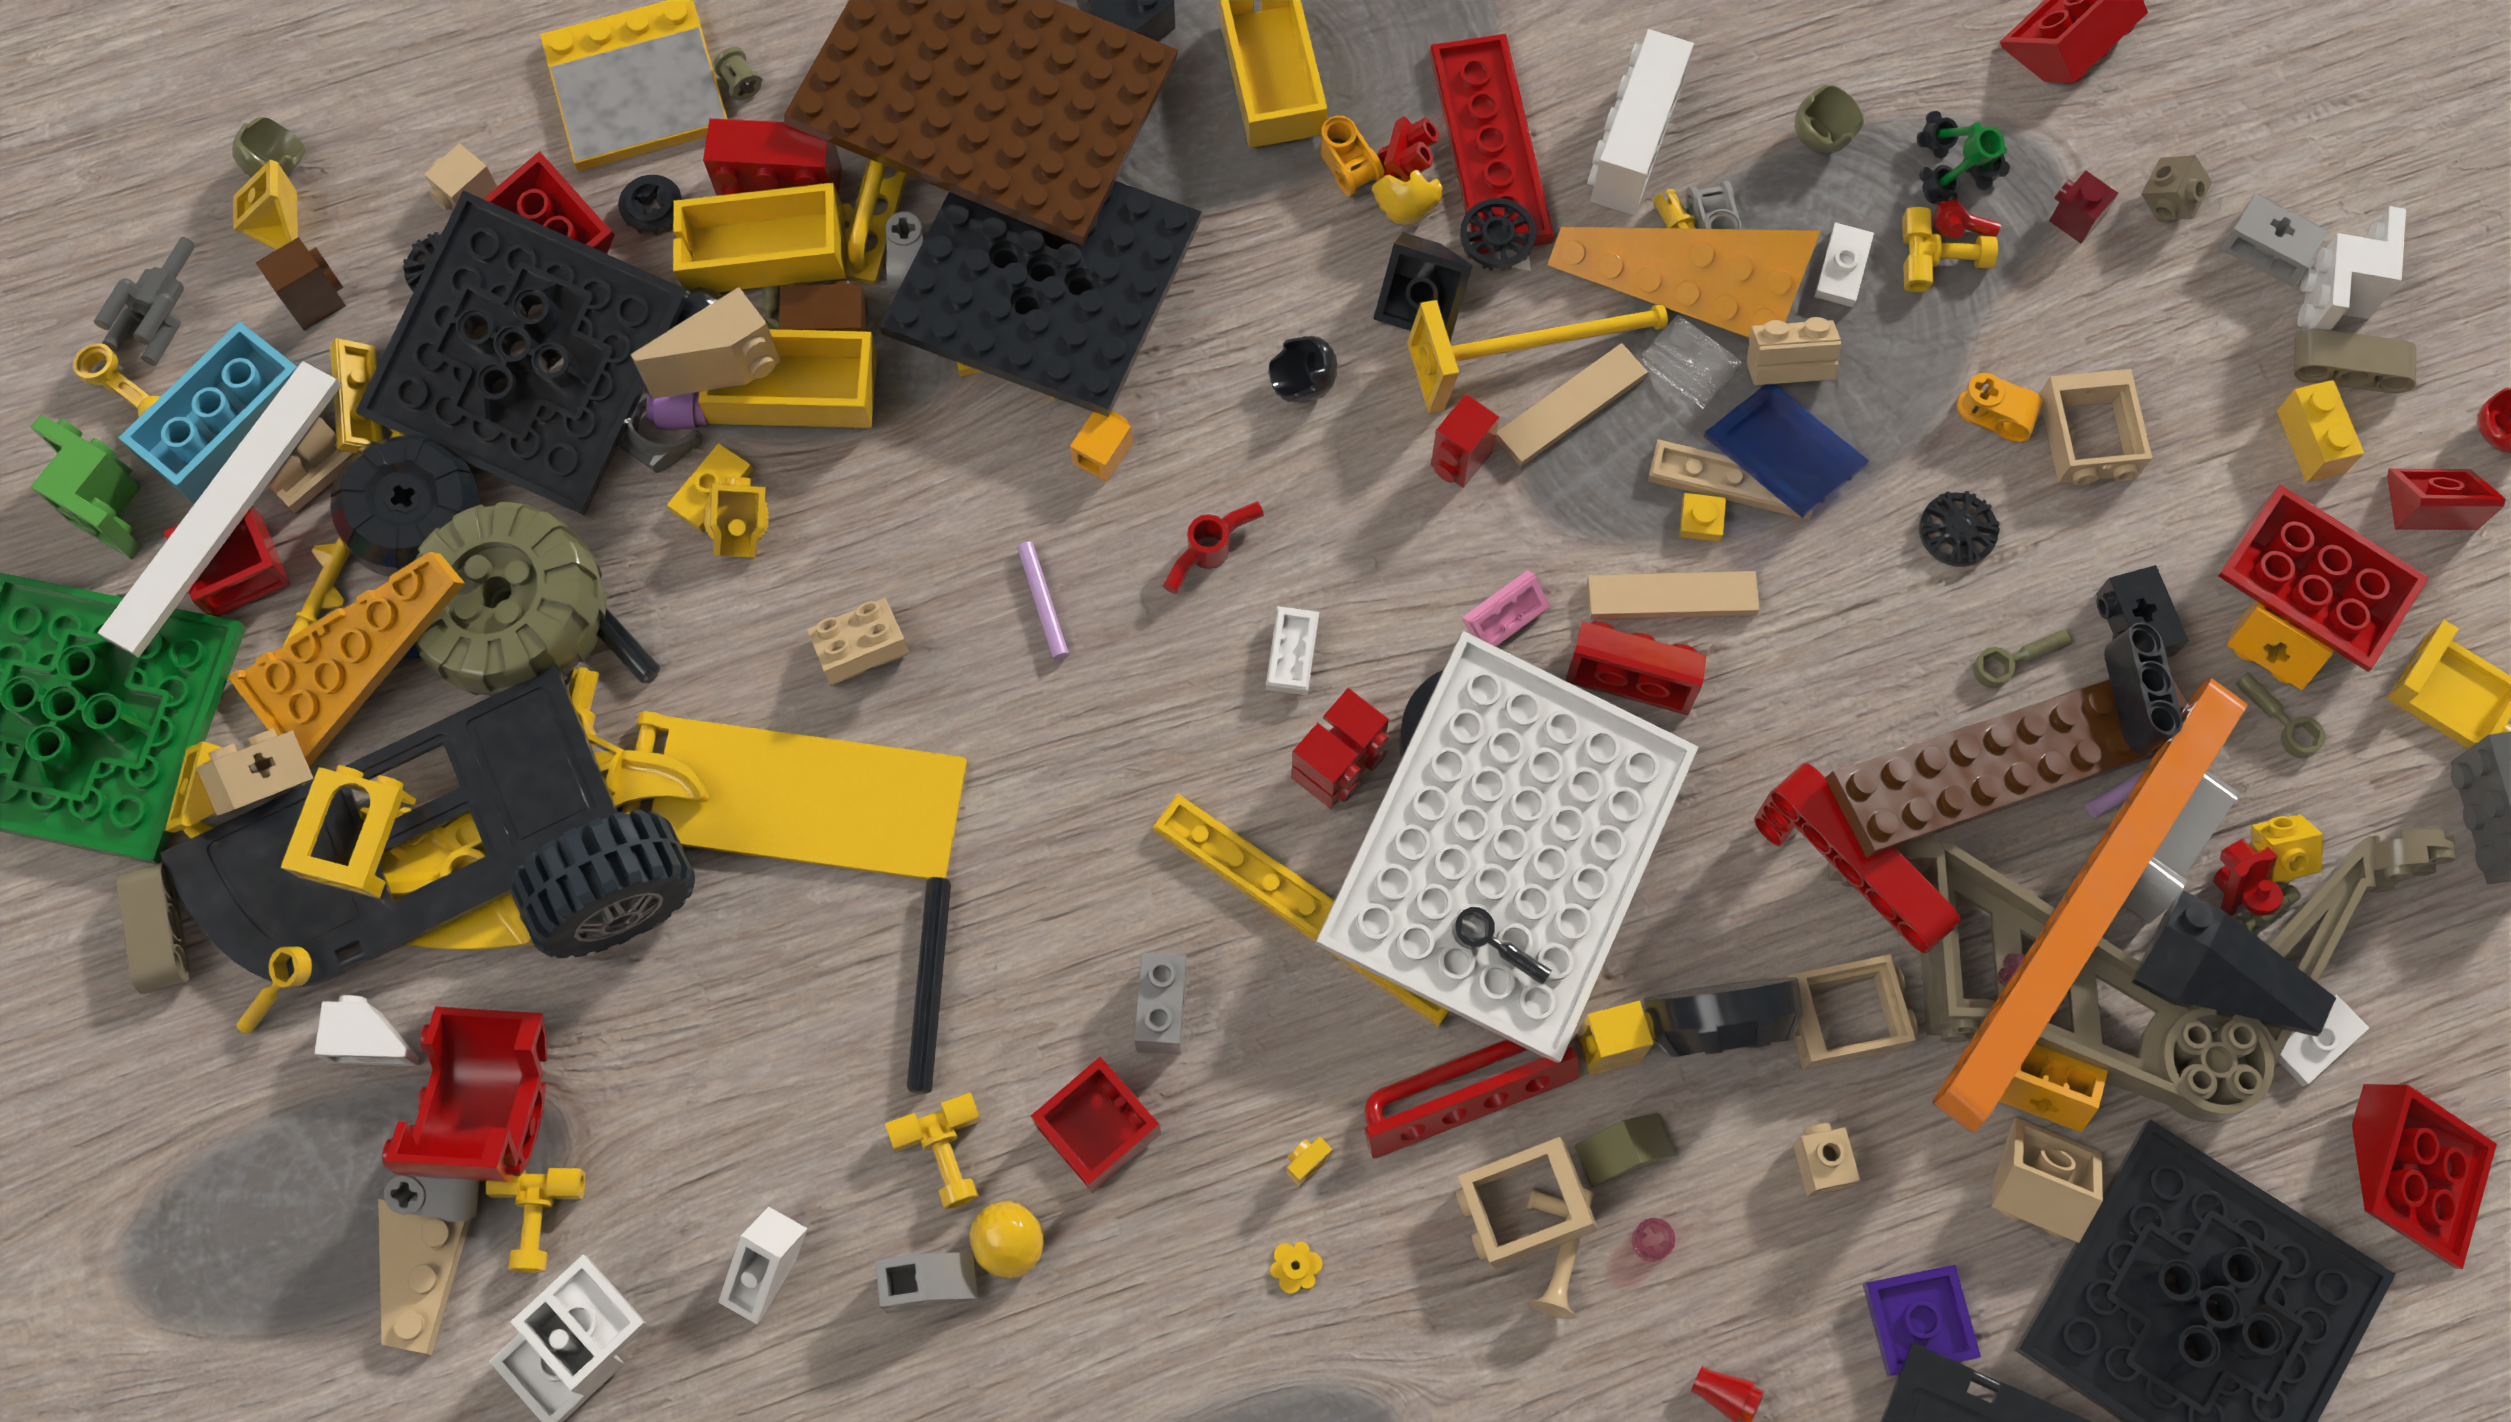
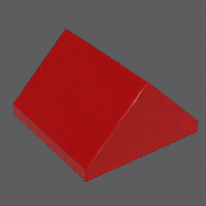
[2387,468,2506,530]

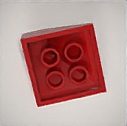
[2352,1084,2497,1269]

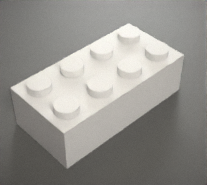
[1587,29,1694,216]

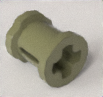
[712,47,762,101]

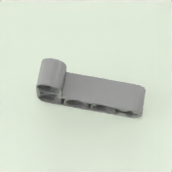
[2122,771,2240,923]

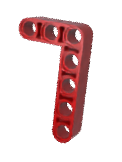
[1754,762,1961,953]

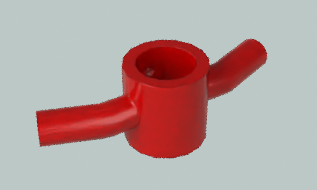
[1163,501,1264,594]

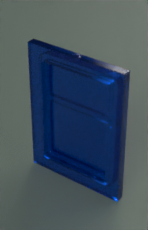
[1704,384,1869,518]

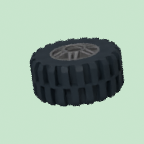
[511,810,695,958]

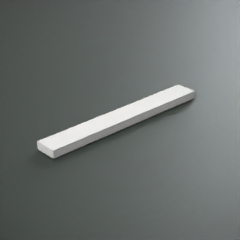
[98,361,341,658]

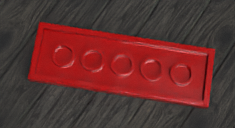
[1429,34,1554,254]

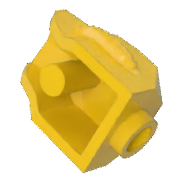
[703,477,769,558]

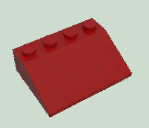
[2218,484,2429,672]

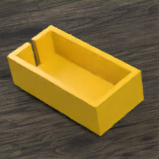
[1218,0,1327,148]
[673,183,846,292]
[698,329,878,428]

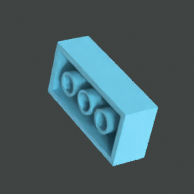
[118,321,297,504]

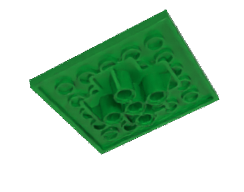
[0,572,246,865]

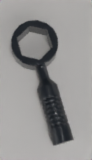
[1452,907,1552,985]

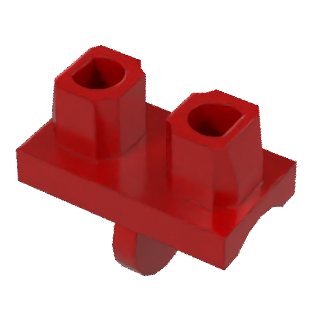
[1377,116,1440,182]
[2213,839,2283,916]

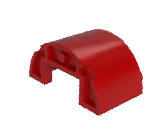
[382,1006,548,1182]

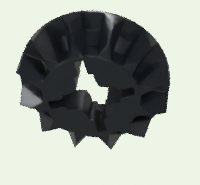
[618,175,683,235]

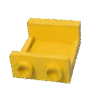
[2386,619,2511,749]

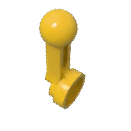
[73,343,161,417]

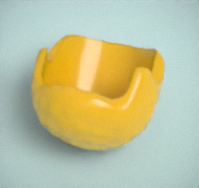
[1372,170,1443,225]
[969,1200,1044,1279]

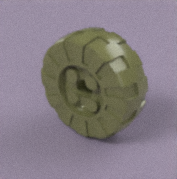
[414,501,607,696]

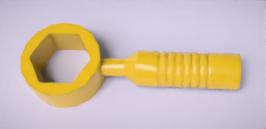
[236,947,312,1034]

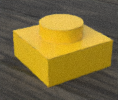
[1679,493,1726,542]
[1286,1136,1333,1188]

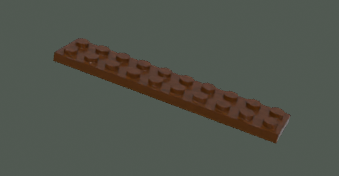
[1825,678,2187,858]

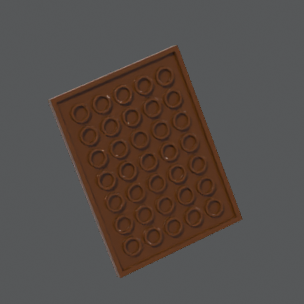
[784,0,1178,246]

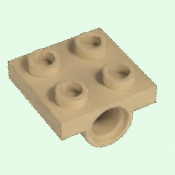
[267,416,355,514]
[807,598,910,686]

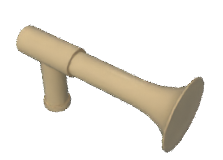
[1527,1188,1594,1319]

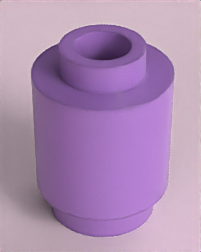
[646,392,708,429]

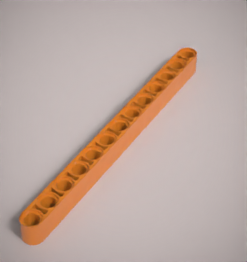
[1932,678,2248,1133]

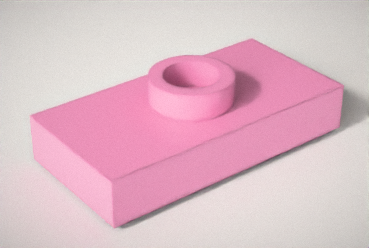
[1462,570,1550,647]

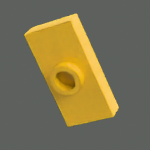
[667,443,753,532]

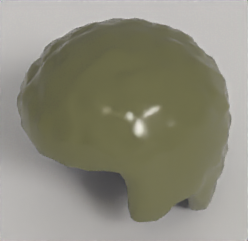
[1794,85,1864,154]
[232,117,305,178]

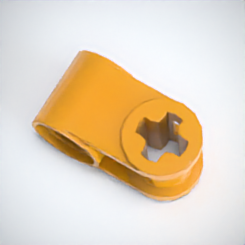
[1320,115,1384,197]
[1956,373,2043,442]

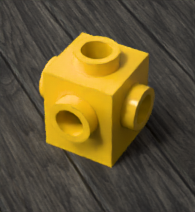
[2249,814,2323,883]

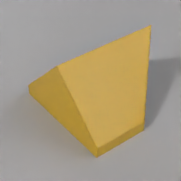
[233,160,298,250]

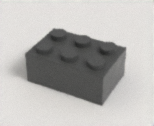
[2451,732,2511,885]

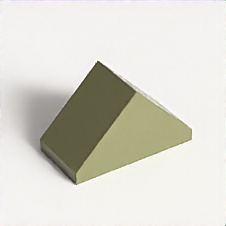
[1574,1113,1676,1188]

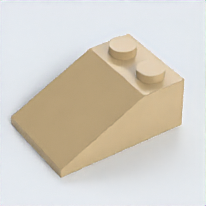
[630,287,781,399]

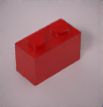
[1431,394,1500,488]

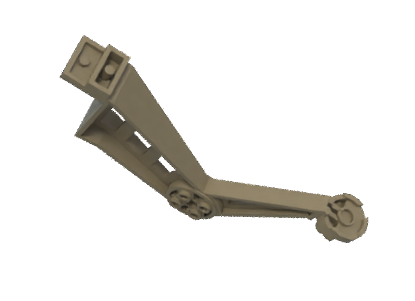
[1827,829,2456,1122]

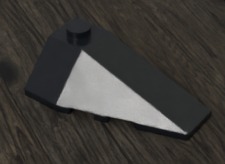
[2132,890,2336,1037]

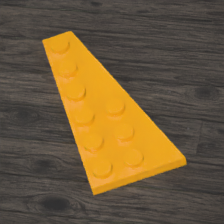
[1547,227,1821,337]
[227,552,465,767]

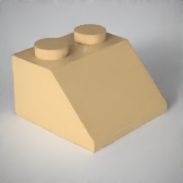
[1991,1117,2103,1243]

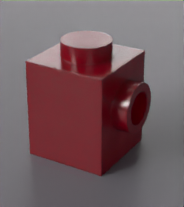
[2049,170,2119,244]

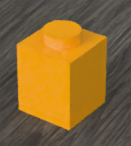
[1070,411,1133,482]

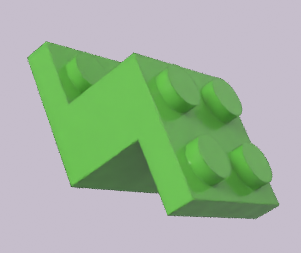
[30,414,142,560]

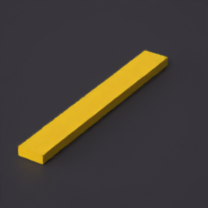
[1152,794,1450,1028]

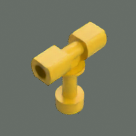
[1902,207,1998,292]
[885,1092,981,1210]
[486,1168,585,1273]

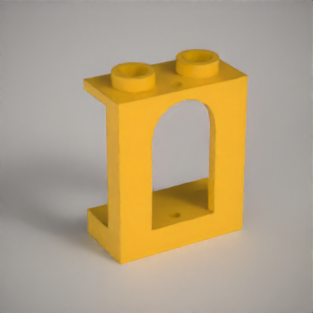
[281,765,416,899]

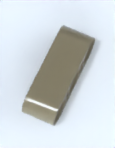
[2294,329,2416,393]
[116,863,190,994]

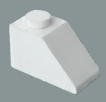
[314,995,419,1066]
[718,1207,807,1324]

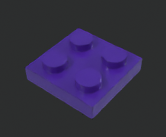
[1863,1265,1981,1377]

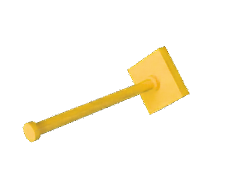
[1407,300,1668,414]

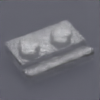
[1640,314,1742,409]

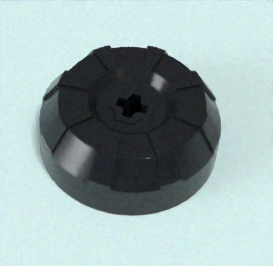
[330,434,482,577]
[1644,977,1803,1057]

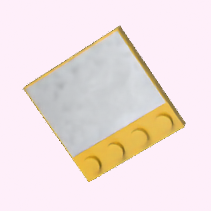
[540,0,728,172]

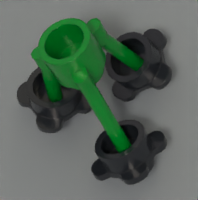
[1917,111,2010,204]

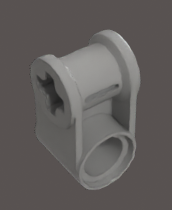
[1686,181,1741,229]
[885,212,924,294]
[384,1175,479,1222]

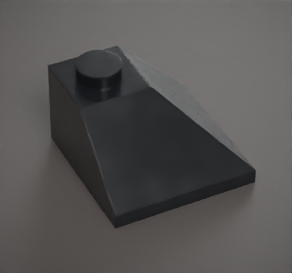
[1373,232,1473,342]

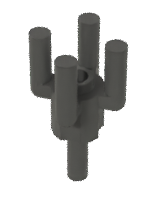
[94,237,195,366]

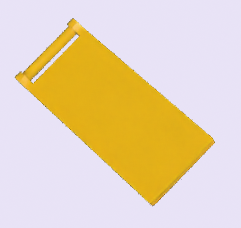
[621,711,967,880]

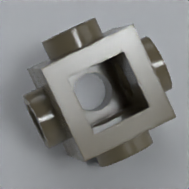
[2141,155,2212,221]

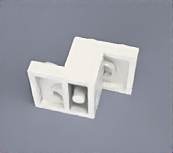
[2297,206,2406,331]
[489,1255,648,1422]

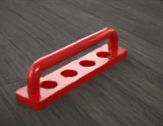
[1364,1039,1579,1159]

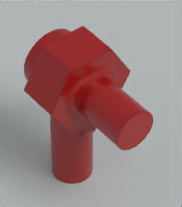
[1932,199,2001,239]

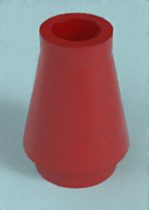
[1691,1366,1765,1422]

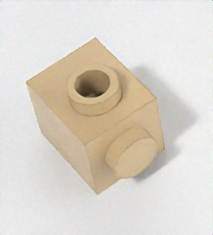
[424,143,497,211]
[1793,1123,1860,1197]

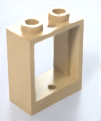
[2039,369,2152,486]
[1786,954,1918,1071]
[1456,1137,1598,1269]

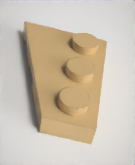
[378,1199,471,1356]

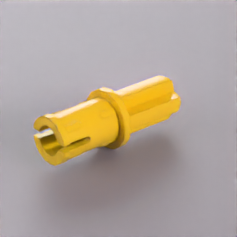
[1652,189,1696,229]

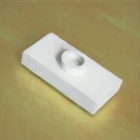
[1814,223,1874,307]
[1266,606,1319,696]
[2277,994,2369,1087]

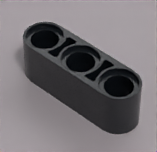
[2104,622,2183,754]

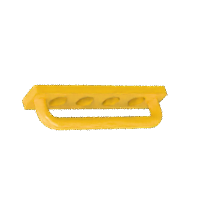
[843,159,908,285]

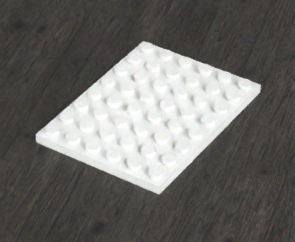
[1314,631,1698,1063]

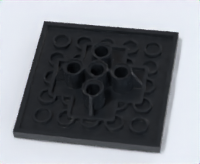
[880,181,1202,417]
[355,190,690,516]
[2014,1119,2396,1422]

